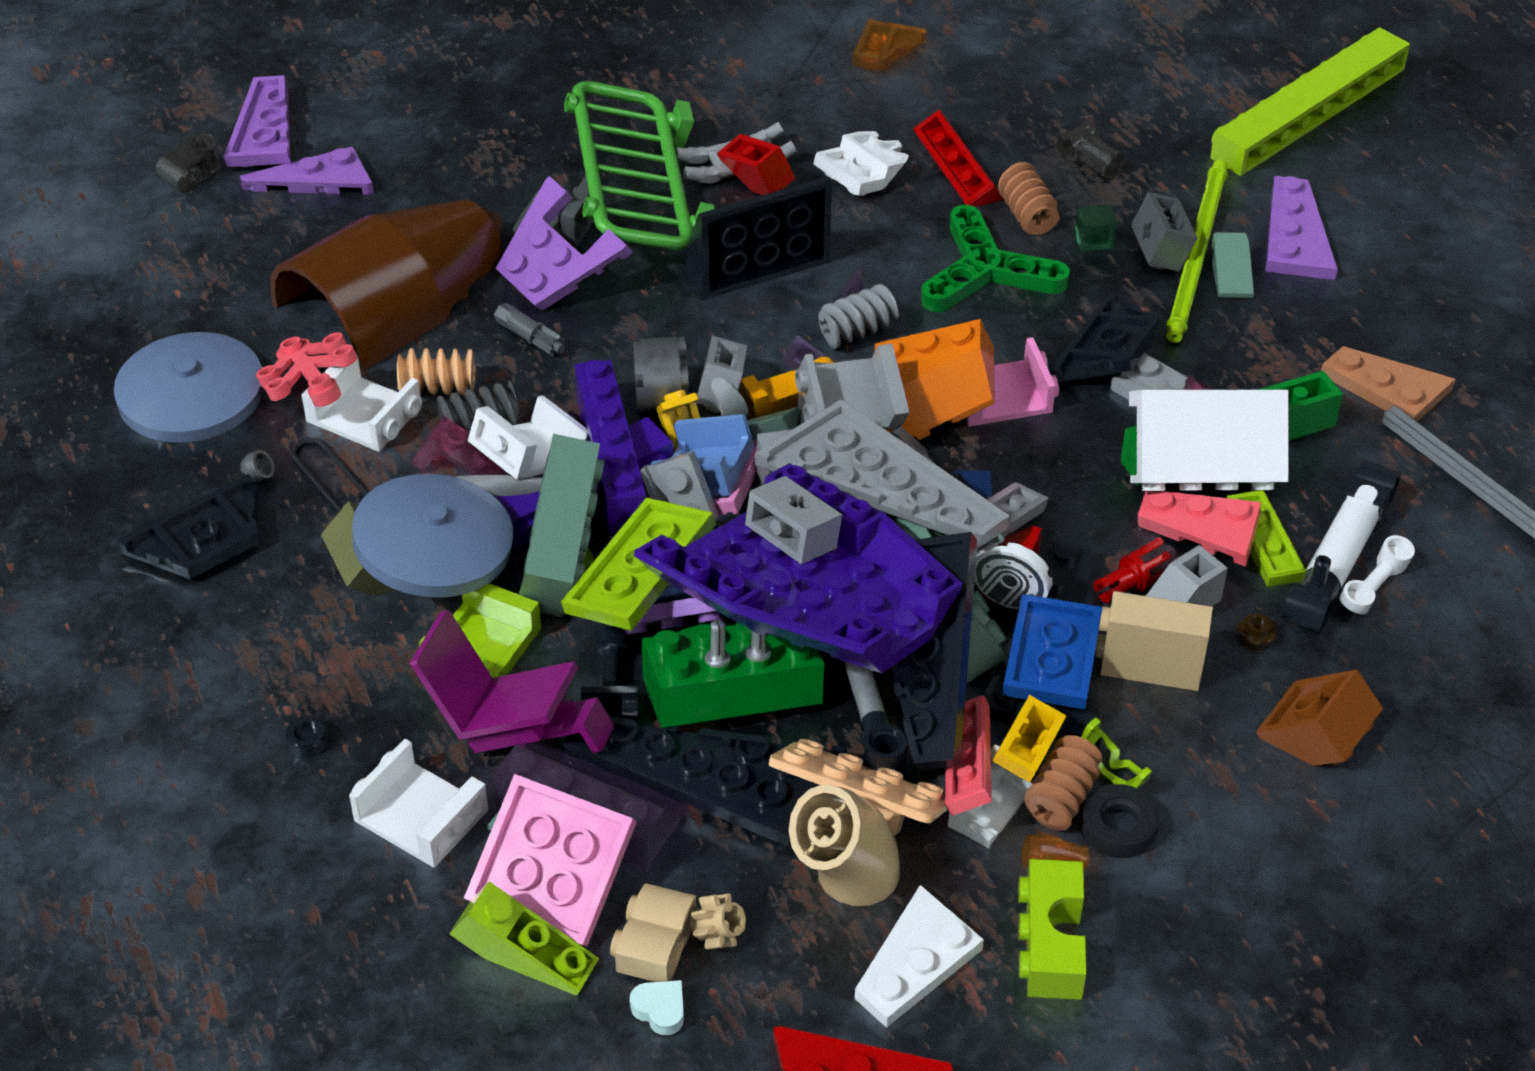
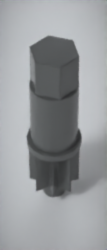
[494,303,565,356]

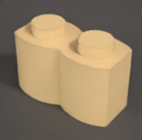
[610,883,697,982]

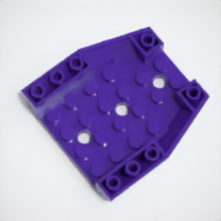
[634,463,963,673]

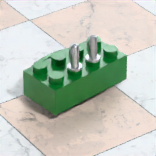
[642,620,824,728]

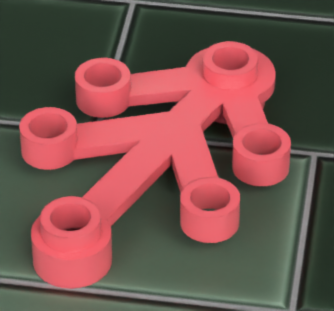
[256,332,358,407]

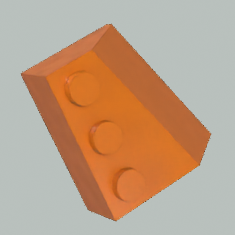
[875,319,995,441]

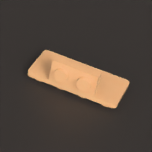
[768,739,948,835]

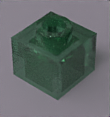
[1074,205,1117,252]

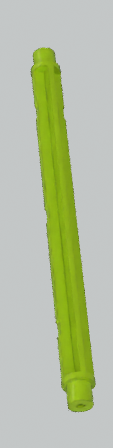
[1166,160,1228,343]

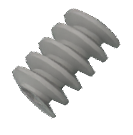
[818,284,899,349]

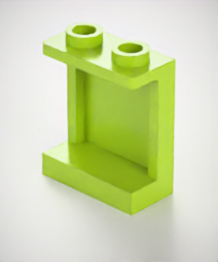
[419,583,541,678]

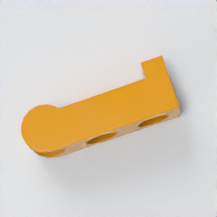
[740,357,835,419]

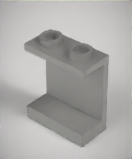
[795,344,910,430]

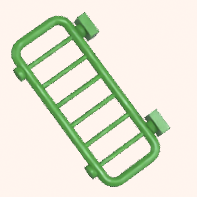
[564,81,714,250]

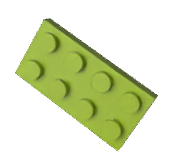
[561,497,716,631]

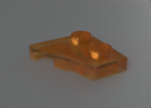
[852,19,927,70]

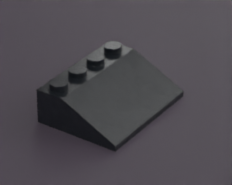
[686,176,832,300]

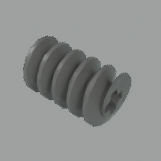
[437,380,519,441]

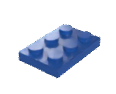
[1002,594,1102,709]

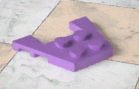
[496,176,633,311]

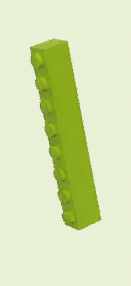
[1210,27,1410,176]

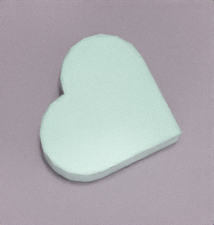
[630,980,684,1036]

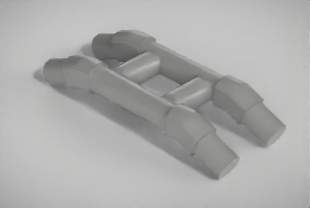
[675,122,797,184]

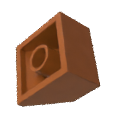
[1256,669,1383,766]

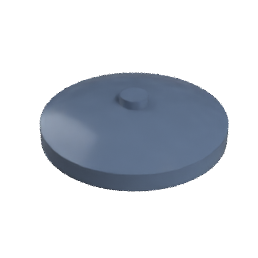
[114,332,264,443]
[351,474,513,597]

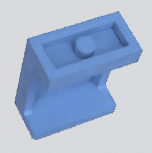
[650,414,755,497]

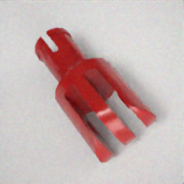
[1094,537,1172,603]

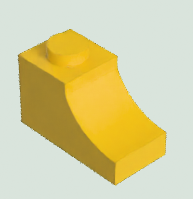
[992,695,1066,783]

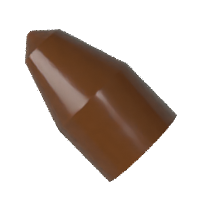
[270,199,503,372]

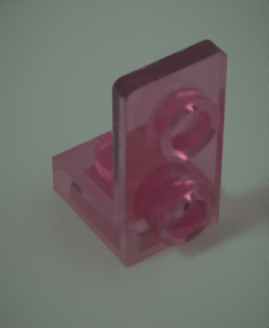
[410,415,501,475]

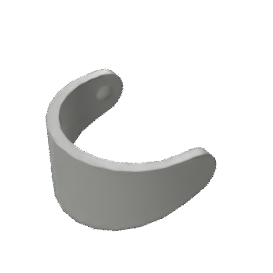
[696,377,748,418]

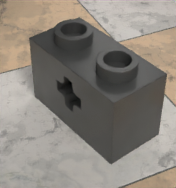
[1131,192,1197,271]

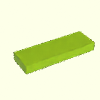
[1227,490,1306,587]

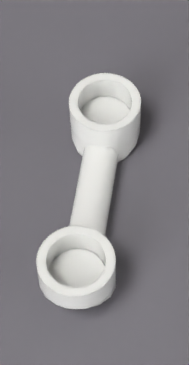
[1339,535,1415,615]

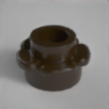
[1237,614,1277,651]

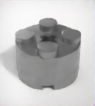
[633,337,689,413]

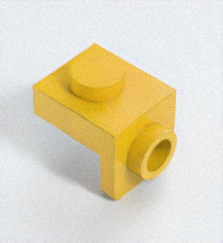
[656,390,701,450]

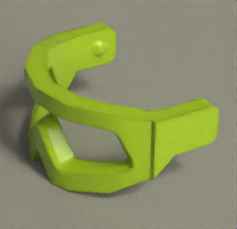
[1081,717,1153,788]

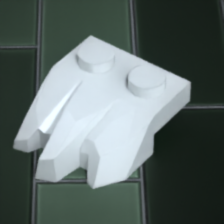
[813,131,909,196]

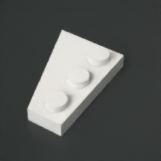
[855,885,984,1028]

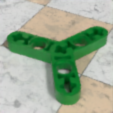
[921,205,1070,313]

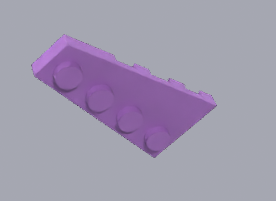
[1265,176,1338,280]

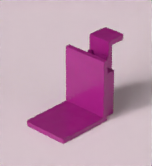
[410,610,614,753]

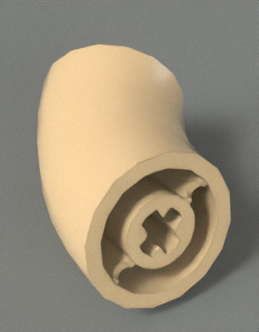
[788,784,900,906]

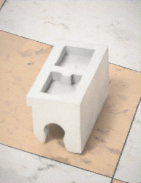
[948,744,1032,848]

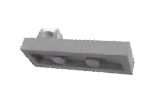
[987,482,1049,538]

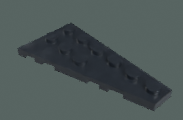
[984,537,1101,750]

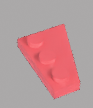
[1138,491,1261,567]

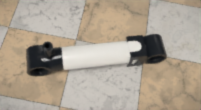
[1281,459,1402,634]

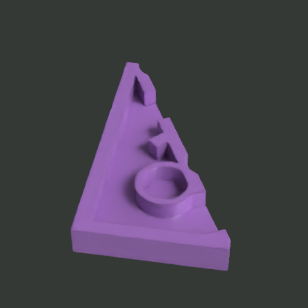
[240,146,374,195]

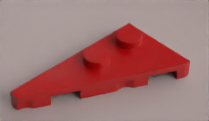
[773,1026,953,1071]

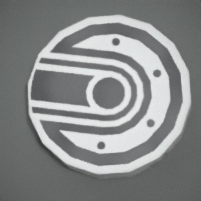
[974,542,1053,610]

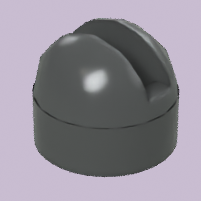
[240,450,274,482]

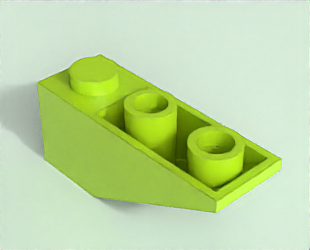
[449,881,599,995]

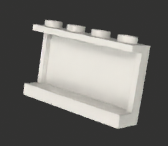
[1129,390,1288,491]

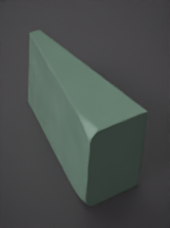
[1210,232,1254,298]

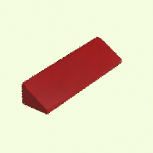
[913,110,1004,207]

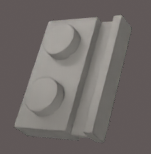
[1110,353,1203,400]
[640,450,719,519]

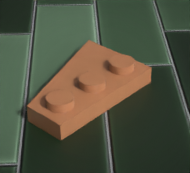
[1321,346,1456,422]

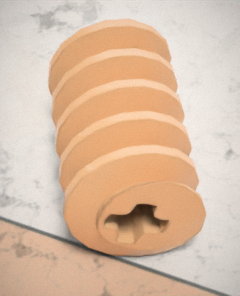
[397,348,476,395]

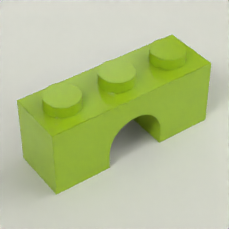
[1018,859,1086,1000]

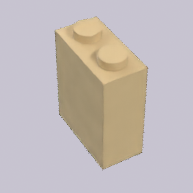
[1095,591,1213,691]

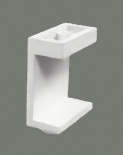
[302,356,422,452]
[468,395,590,480]
[349,739,489,868]

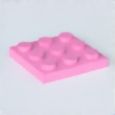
[464,774,637,947]

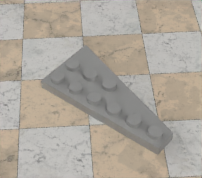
[755,399,1010,547]

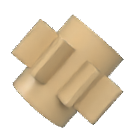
[690,893,746,950]

